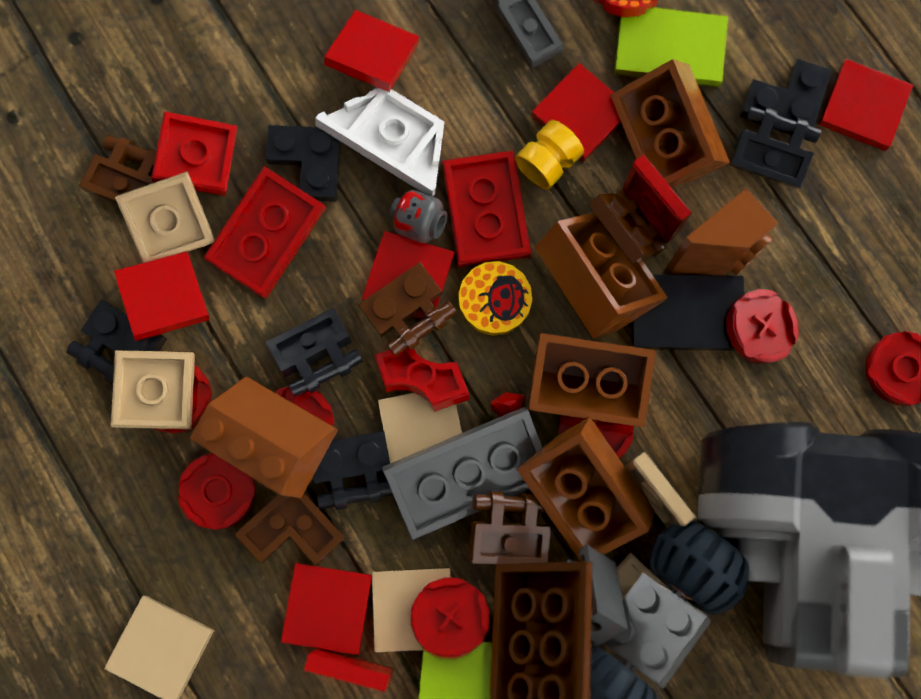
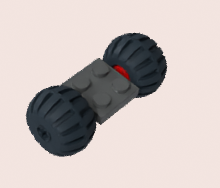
[589,520,749,699]

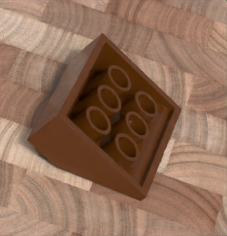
[490,562,592,699]

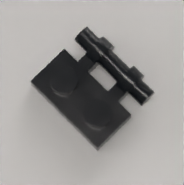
[729,106,821,189]
[66,299,167,385]
[266,308,363,398]
[313,430,393,511]

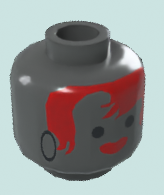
[390,190,447,243]

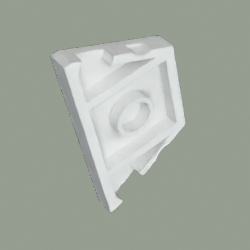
[315,88,444,196]

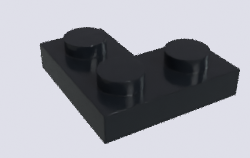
[740,59,832,127]
[266,125,341,202]

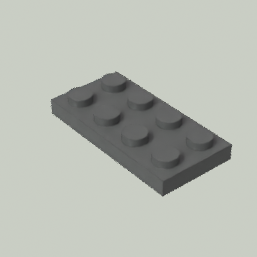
[382,407,542,540]

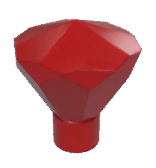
[490,392,525,417]

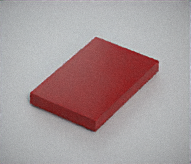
[442,150,531,268]
[203,166,327,299]

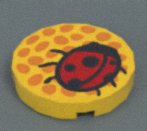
[459,261,533,336]

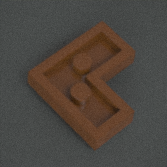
[235,492,346,565]

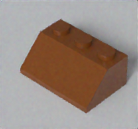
[610,59,730,187]
[665,188,779,276]
[535,212,668,339]
[529,332,656,428]
[190,376,338,498]
[517,417,655,562]

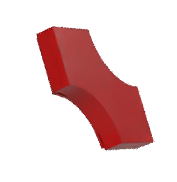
[374,348,470,412]

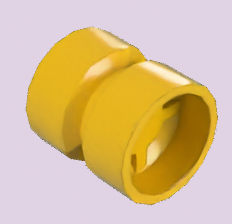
[515,120,584,190]

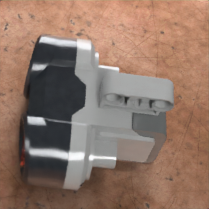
[697,422,921,679]

